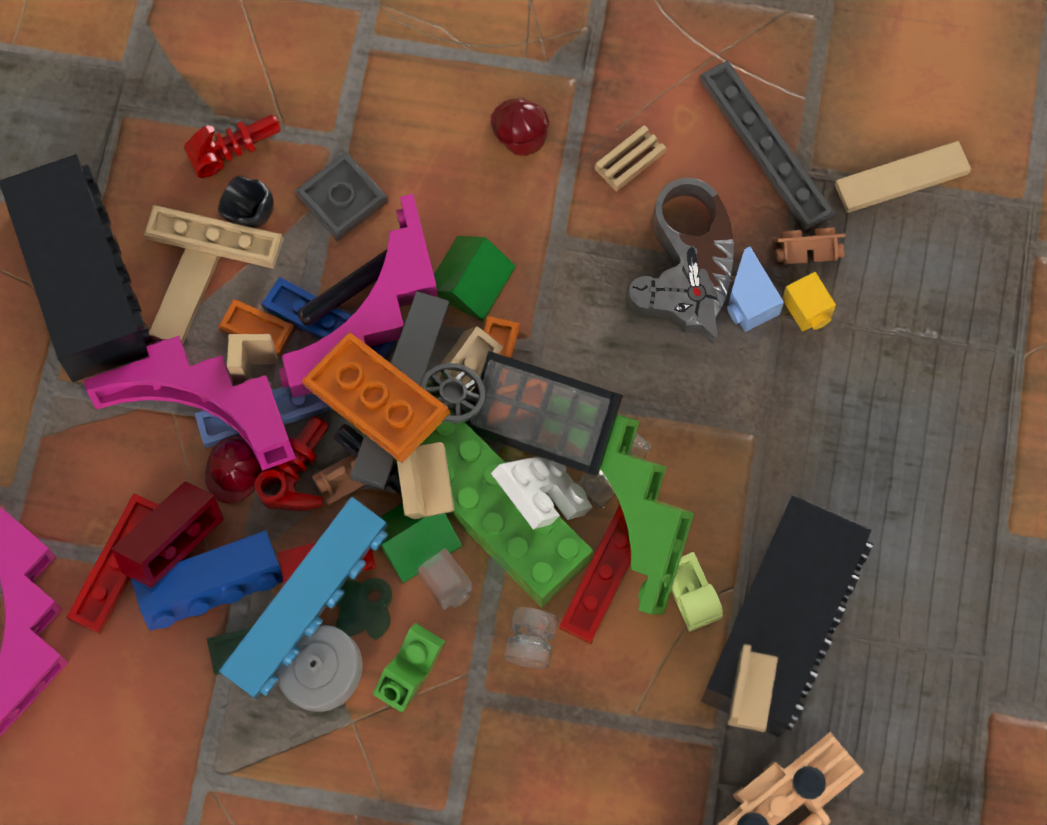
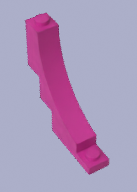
[278,194,438,398]
[0,507,68,737]

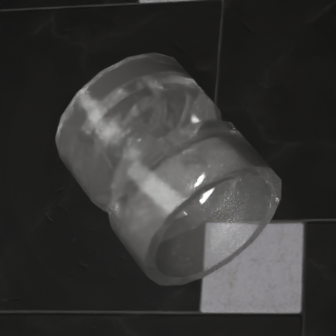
[504,607,559,669]

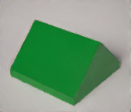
[434,236,516,322]
[380,503,462,584]

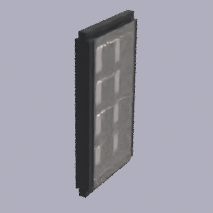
[466,351,623,476]

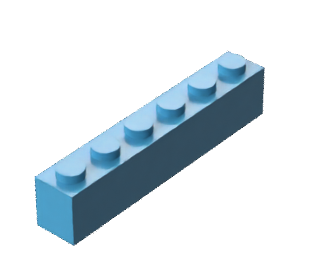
[219,497,388,698]

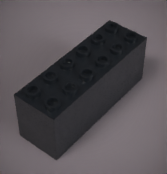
[0,154,152,382]
[701,495,874,738]

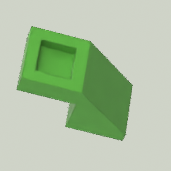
[373,623,446,713]

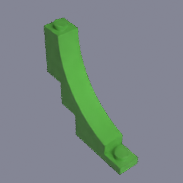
[543,395,694,615]

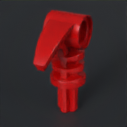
[184,115,281,178]
[255,416,329,511]

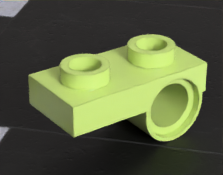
[671,552,723,632]

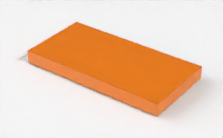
[302,332,451,463]

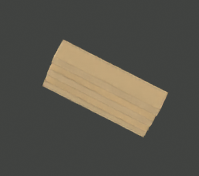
[595,125,666,192]

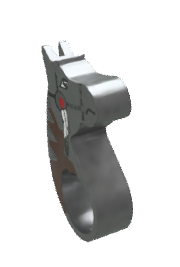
[627,178,734,343]

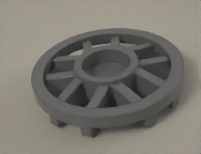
[421,363,485,425]

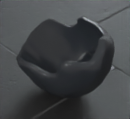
[218,175,274,228]

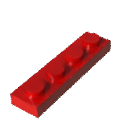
[66,493,159,634]
[559,504,631,644]

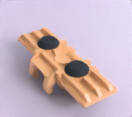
[717,732,864,825]

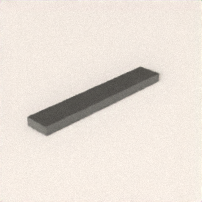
[699,60,835,233]
[350,291,449,490]

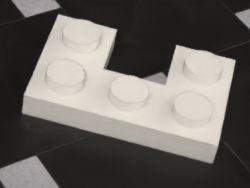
[491,456,593,529]

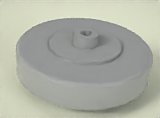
[277,624,363,712]

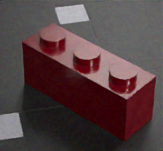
[112,481,224,588]

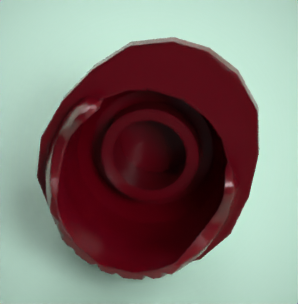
[491,98,549,156]
[205,436,266,504]

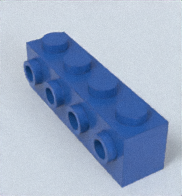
[131,531,284,631]

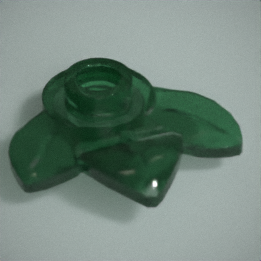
[335,578,392,640]

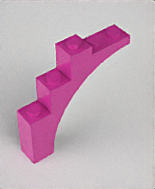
[84,336,296,471]

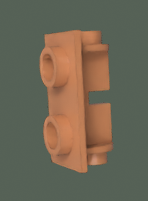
[773,227,845,265]
[312,455,367,506]

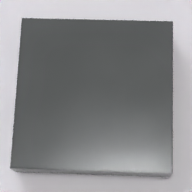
[295,152,389,241]

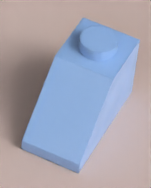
[727,247,784,332]

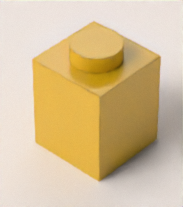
[782,272,836,332]

